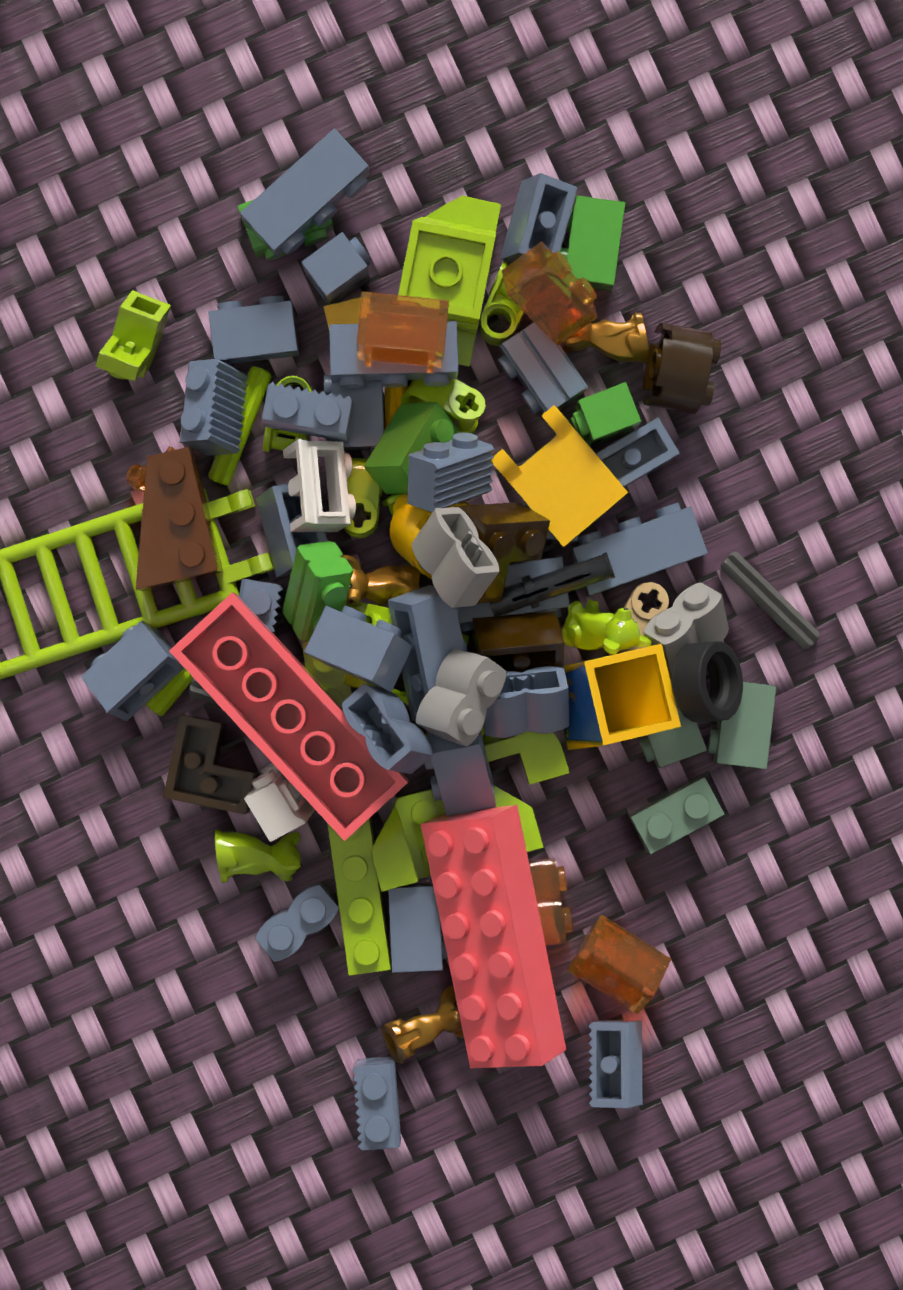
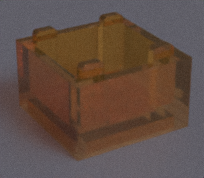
[357,292,449,373]

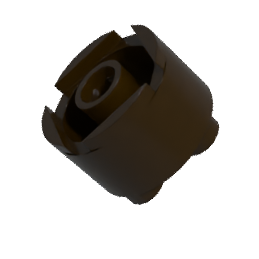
[643,323,721,414]

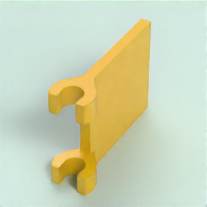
[491,405,628,547]

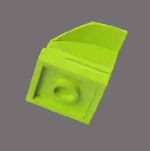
[396,195,501,367]
[371,786,544,892]

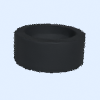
[672,641,743,722]

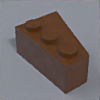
[136,447,223,591]

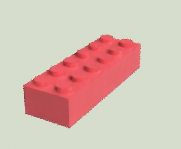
[169,592,409,841]
[421,805,566,1068]

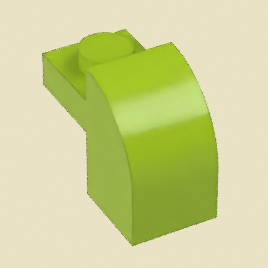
[95,290,171,382]
[482,731,570,785]

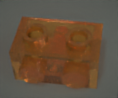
[502,242,598,346]
[567,915,671,1015]

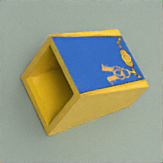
[563,644,681,750]

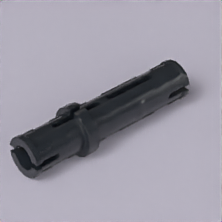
[490,552,615,618]

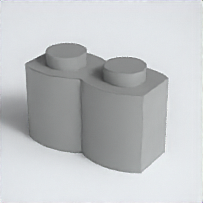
[412,507,499,608]
[643,582,729,679]
[416,648,506,747]

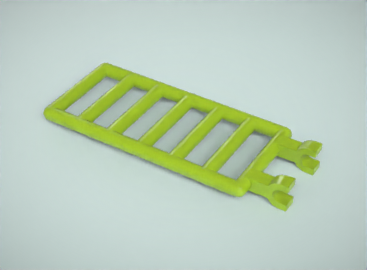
[0,487,274,680]

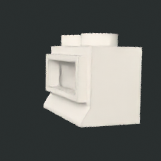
[283,439,356,532]
[244,763,315,842]

